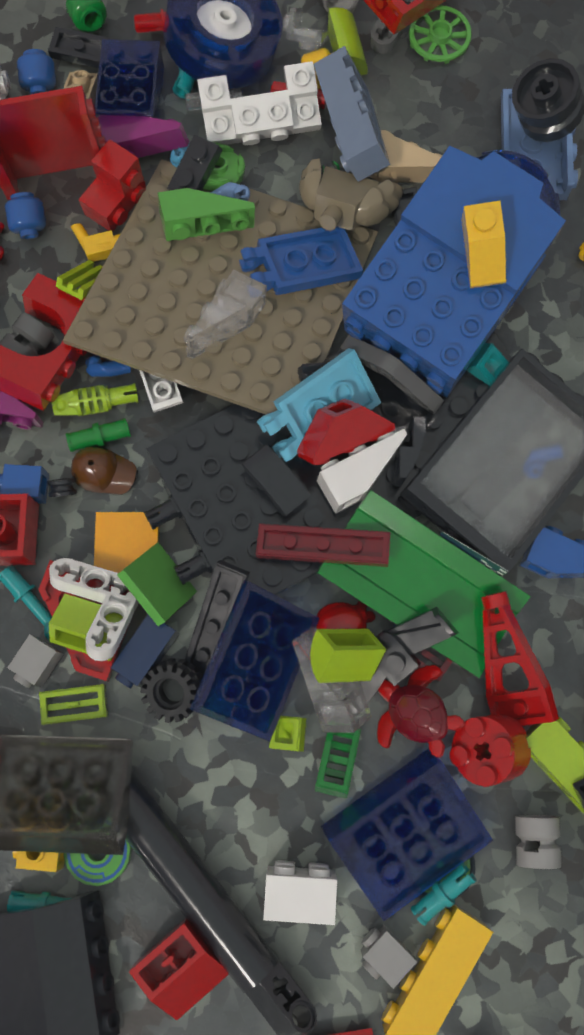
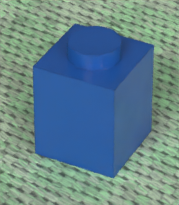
[0,464,49,504]

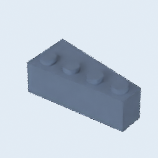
[313,46,390,182]

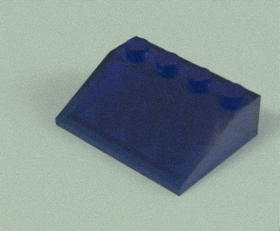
[190,580,320,742]
[321,748,493,921]

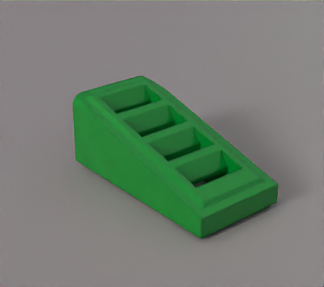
[315,722,361,798]

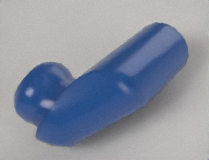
[85,356,131,377]

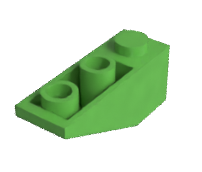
[157,188,255,241]

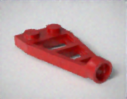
[481,591,559,726]

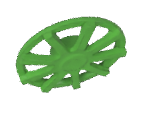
[409,5,472,64]

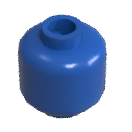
[17,49,56,94]
[5,192,46,239]

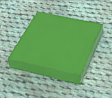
[117,542,198,627]

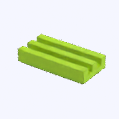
[56,260,103,300]
[39,684,108,725]

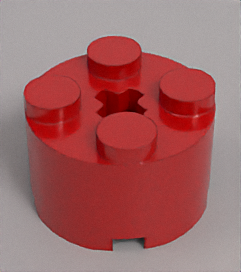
[449,714,531,787]

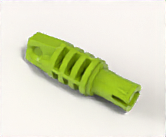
[51,383,139,416]

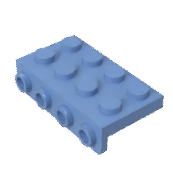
[501,89,578,200]

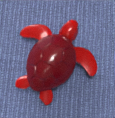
[377,665,465,758]

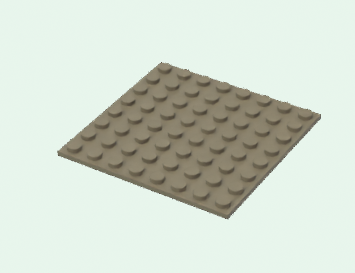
[63,159,378,414]

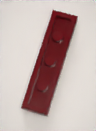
[256,523,391,567]

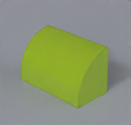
[328,7,368,75]
[49,594,123,661]
[310,629,386,683]

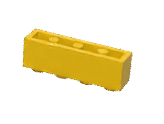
[381,904,493,1035]

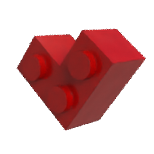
[78,139,146,232]

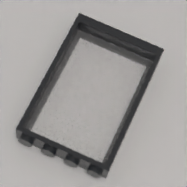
[399,348,584,576]

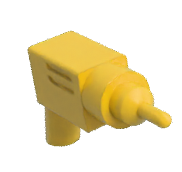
[71,223,120,262]

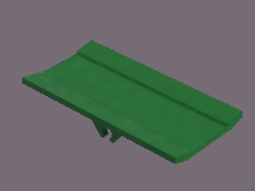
[317,490,531,678]

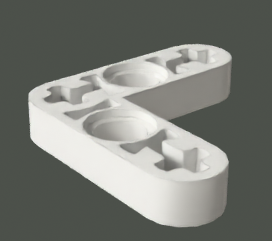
[49,558,139,661]

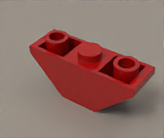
[297,398,396,465]

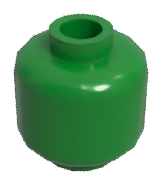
[66,0,107,33]

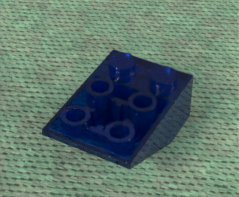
[95,39,164,117]

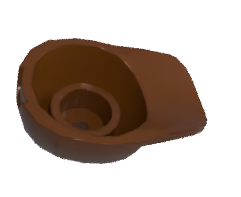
[71,447,137,495]

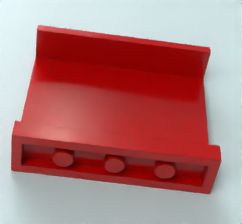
[0,85,106,200]

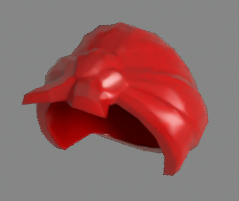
[312,601,375,636]

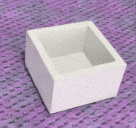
[263,860,337,925]

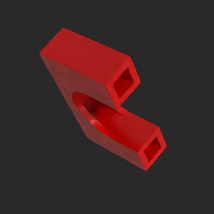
[0,273,87,411]

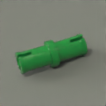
[65,418,131,452]

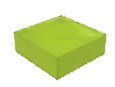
[269,715,306,752]

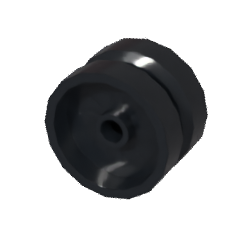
[512,58,584,142]

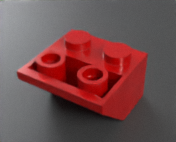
[129,918,229,1020]

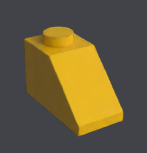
[461,201,506,289]

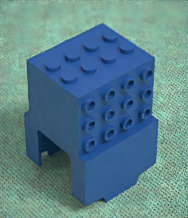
[342,146,566,399]

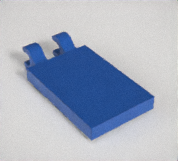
[239,226,363,297]

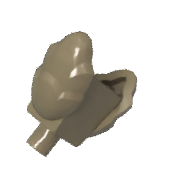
[299,159,404,231]

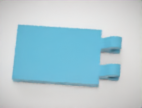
[257,348,381,462]

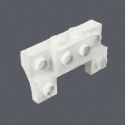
[197,61,322,145]

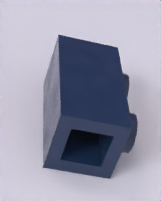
[111,614,179,689]

